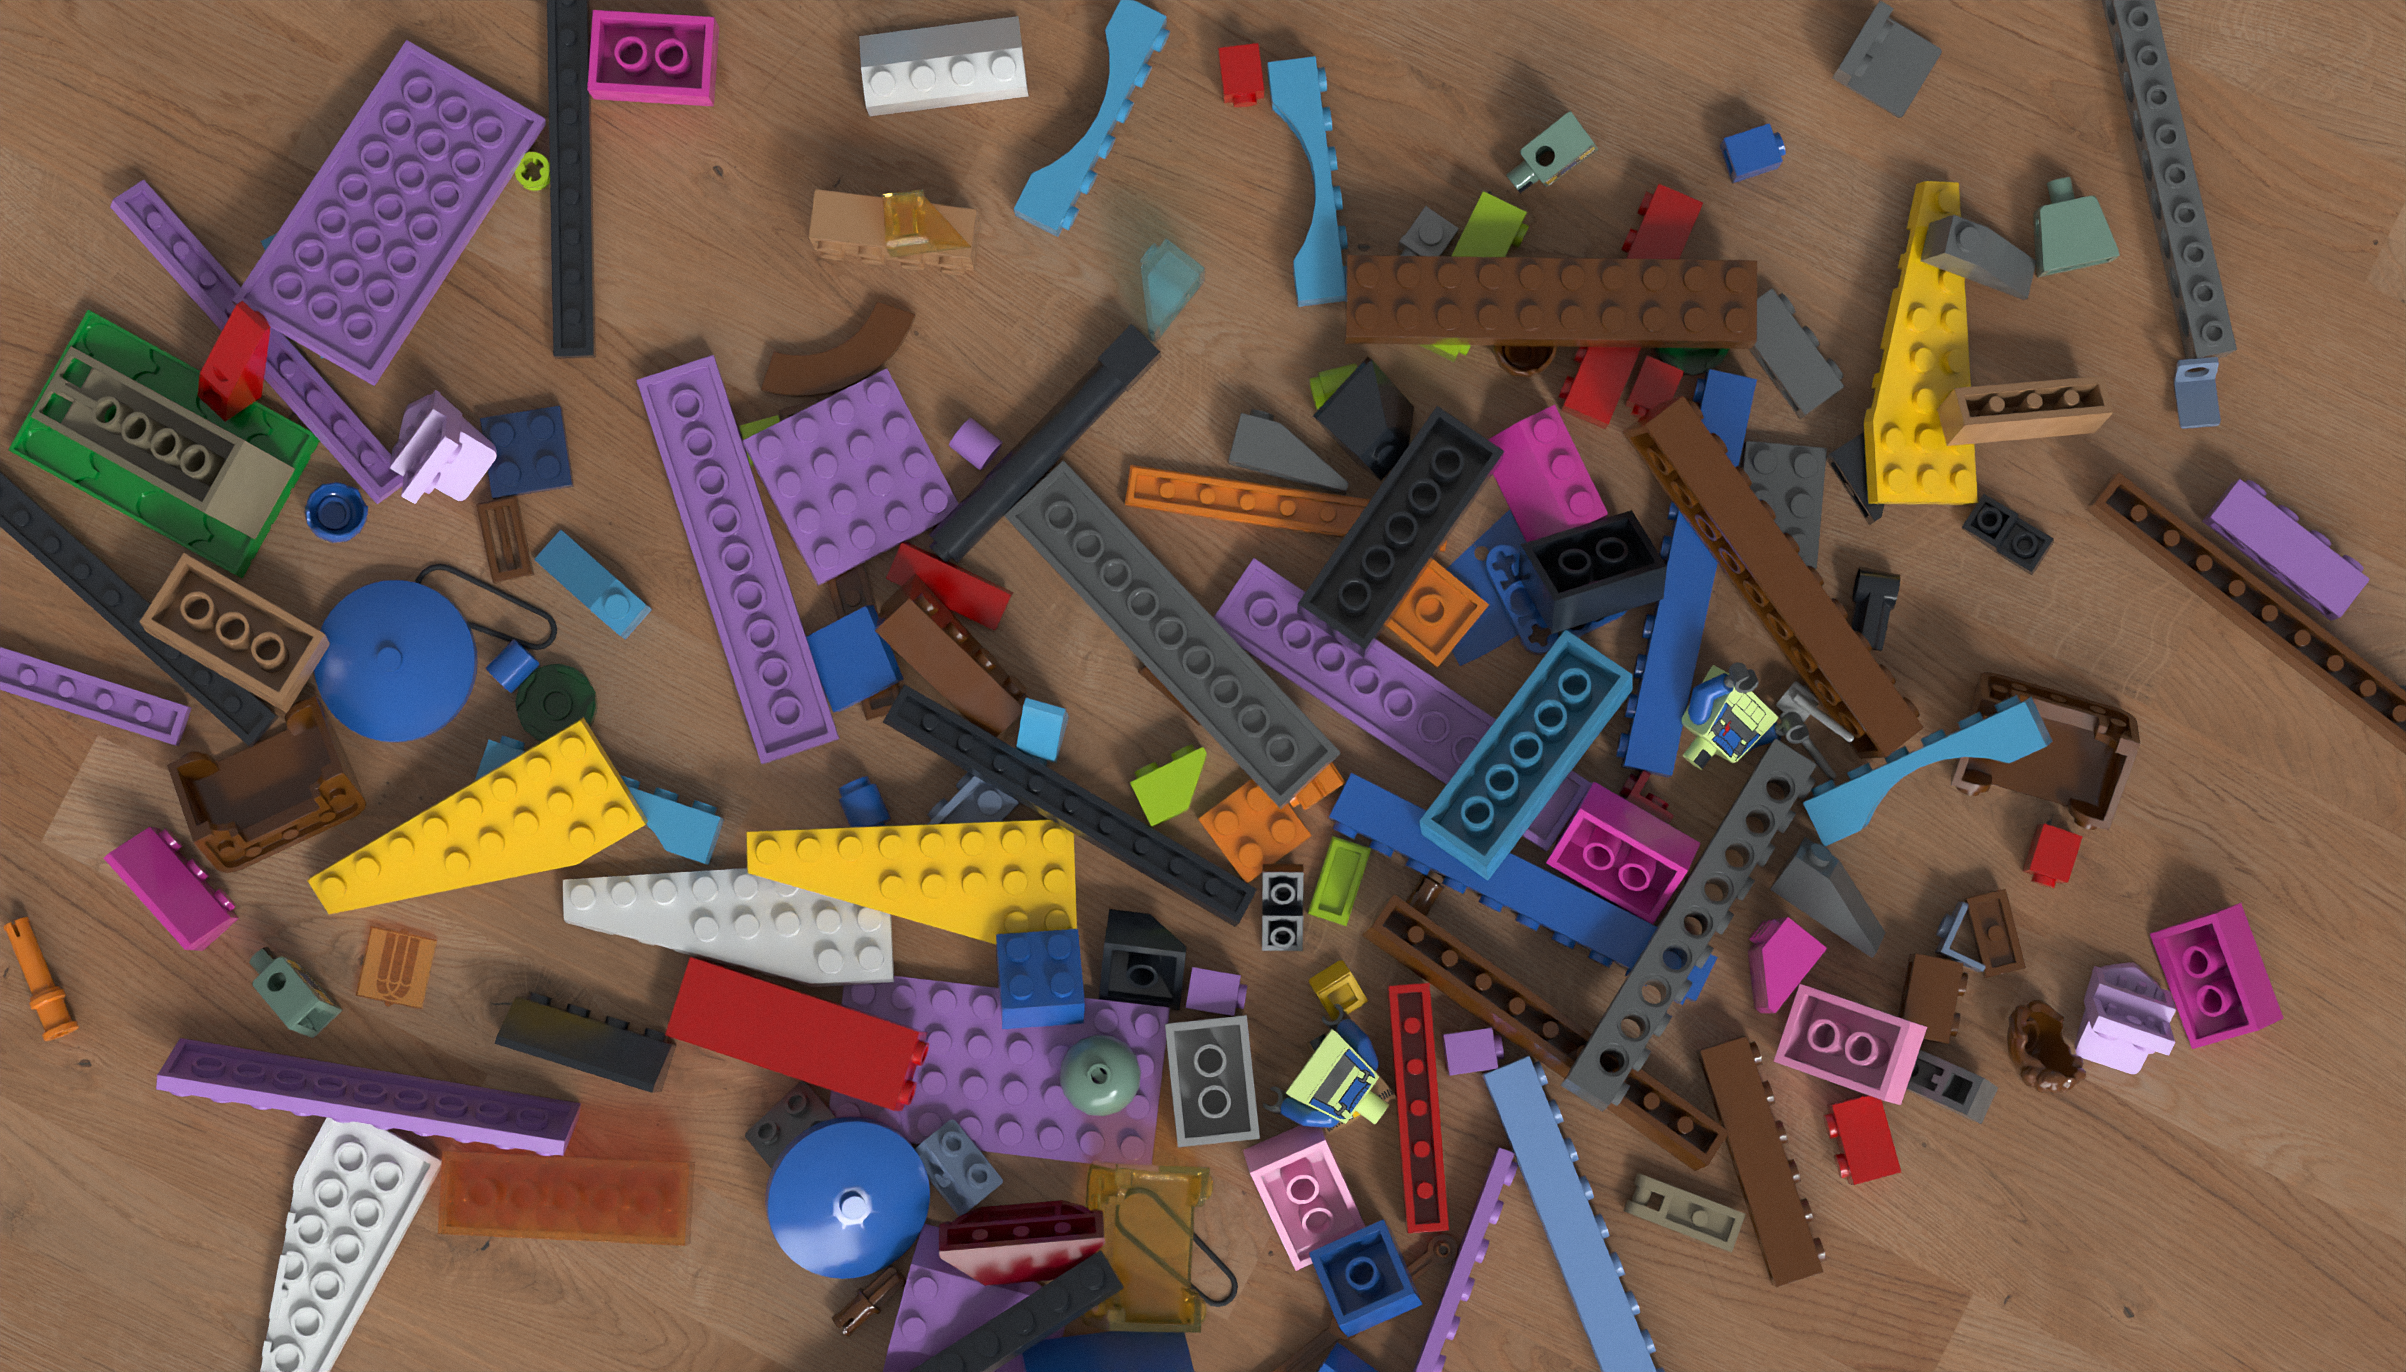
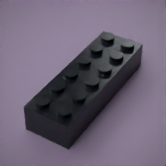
[1297,406,1505,658]

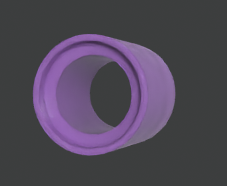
[949,417,1003,471]

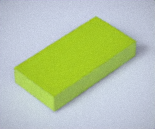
[1308,836,1371,926]

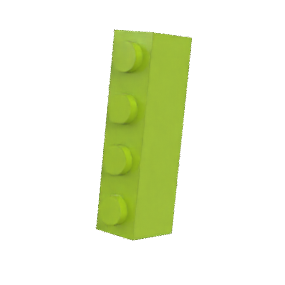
[1419,191,1529,362]

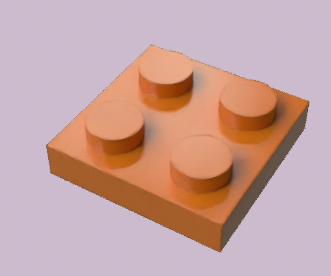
[1386,559,1489,668]
[1198,779,1312,884]

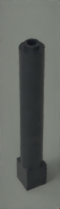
[929,324,1161,563]

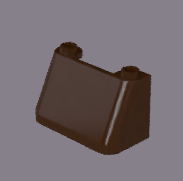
[1951,672,2141,830]
[167,696,366,873]

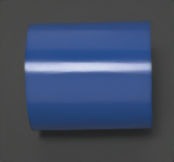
[486,639,540,693]

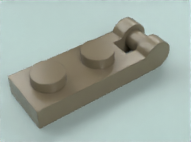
[1623,1173,1746,1252]

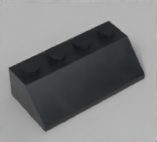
[494,991,676,1093]

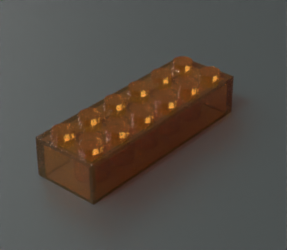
[438,1150,695,1246]

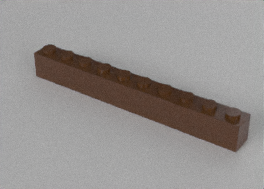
[2085,472,2406,755]
[1362,894,1729,1171]

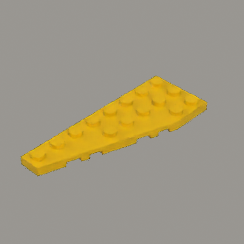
[1864,181,1978,505]
[307,717,648,914]
[745,819,1077,944]

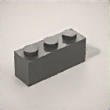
[1748,288,1844,419]

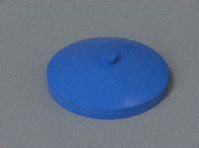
[314,580,478,743]
[765,1117,930,1279]

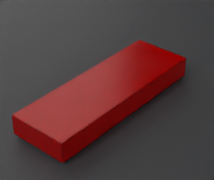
[886,541,1014,631]

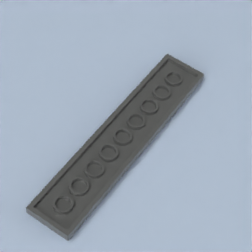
[1004,460,1341,809]

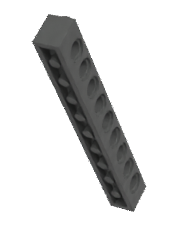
[2102,0,2237,359]
[1561,739,1817,1112]

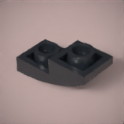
[1962,494,2054,575]
[1262,864,1304,951]

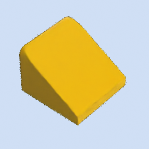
[1308,960,1368,1021]

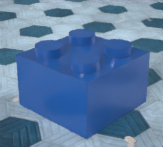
[996,929,1085,1029]
[1309,1219,1423,1337]

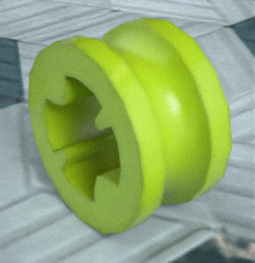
[514,152,550,191]

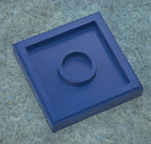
[806,605,904,713]

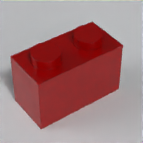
[1823,1094,1901,1185]

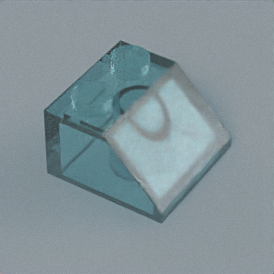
[1140,238,1205,344]

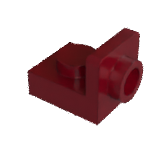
[1619,770,1674,824]

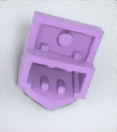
[390,390,497,504]
[2074,962,2176,1074]

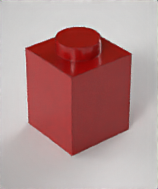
[1218,43,1264,108]
[1625,356,1684,419]
[2022,823,2083,889]

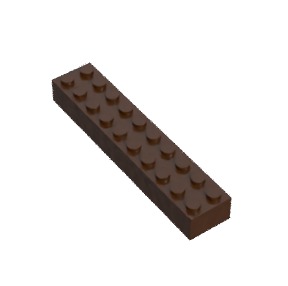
[1345,255,1757,349]
[1623,396,1924,759]

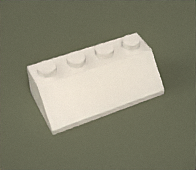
[859,16,1029,116]

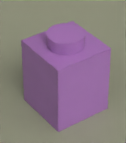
[1186,967,1247,1016]
[1442,1028,1504,1076]

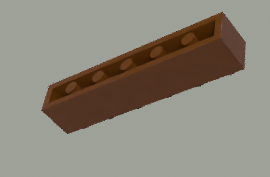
[1696,1036,1827,1287]

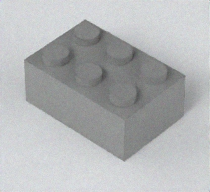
[1165,1015,1260,1147]

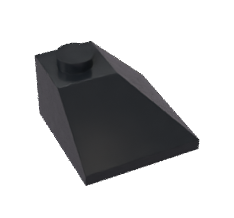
[1313,356,1414,481]
[1099,909,1187,1010]

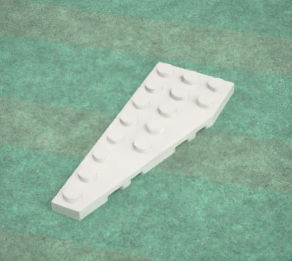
[563,868,894,987]
[260,1117,444,1372]

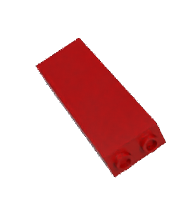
[665,957,929,1111]

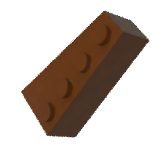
[875,573,1028,737]

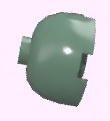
[1059,1034,1141,1116]

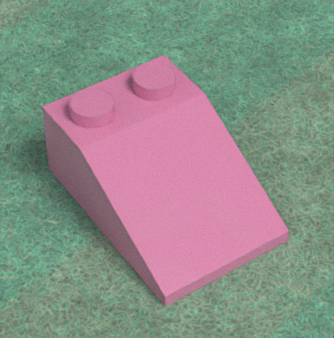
[1243,1125,1366,1271]

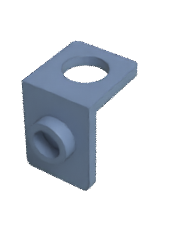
[2173,357,2221,429]
[1935,902,1986,972]

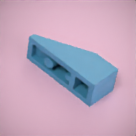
[534,530,652,640]
[1016,698,1069,766]

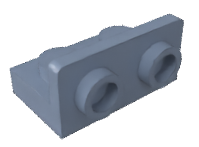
[927,772,1020,824]
[915,1119,1003,1216]

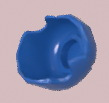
[304,482,368,543]

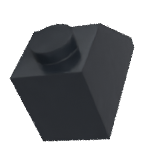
[1826,432,1884,525]

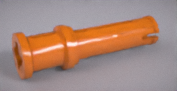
[3,917,79,1041]

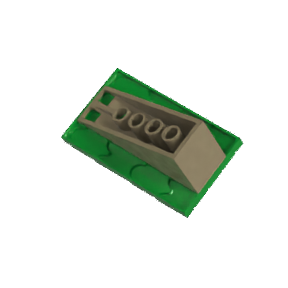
[8,310,320,579]

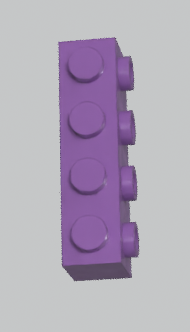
[2202,479,2370,621]

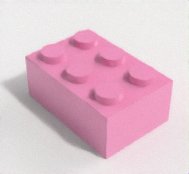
[1774,984,1927,1105]

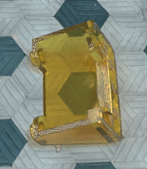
[1081,1160,1213,1333]

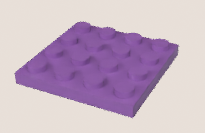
[742,368,958,586]

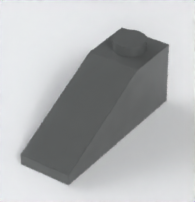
[1921,215,2036,300]
[1229,409,1349,495]
[1770,837,1886,958]
[1906,1050,1998,1124]

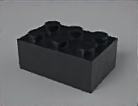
[1518,510,1667,634]

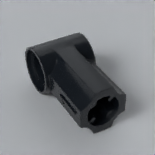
[1850,566,1901,652]

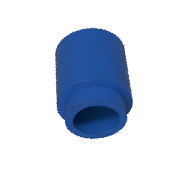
[838,776,891,827]

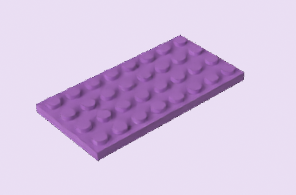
[232,40,546,386]
[829,976,1170,1171]

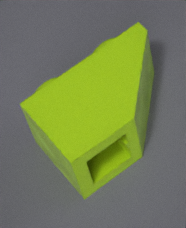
[1130,744,1207,828]

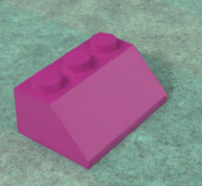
[1488,405,1608,542]
[103,827,239,951]
[2150,903,2284,1049]
[1748,917,1827,1013]

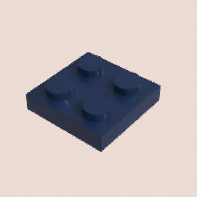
[480,406,574,499]

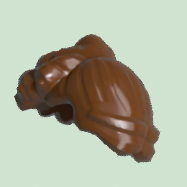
[2007,1000,2086,1093]

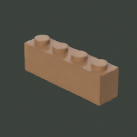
[1937,376,2114,446]

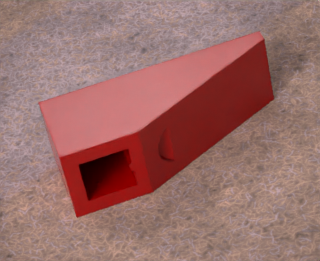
[197,300,271,422]

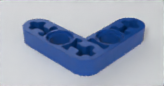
[1484,544,1627,655]

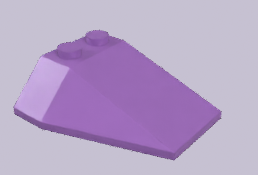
[883,1224,1065,1372]

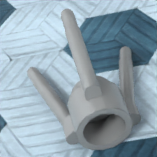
[1776,681,1854,779]

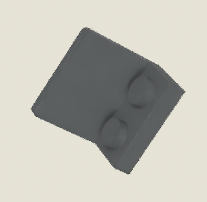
[1832,0,1942,118]
[745,1081,837,1169]

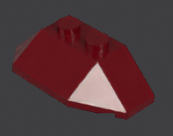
[939,1200,1105,1286]

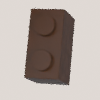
[1898,953,1968,1044]

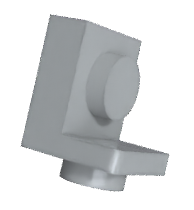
[1398,206,1459,256]

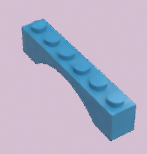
[1014,0,1170,237]
[1267,56,1348,307]
[1803,695,2053,847]
[475,735,725,865]

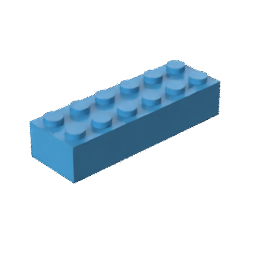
[1419,630,1633,881]

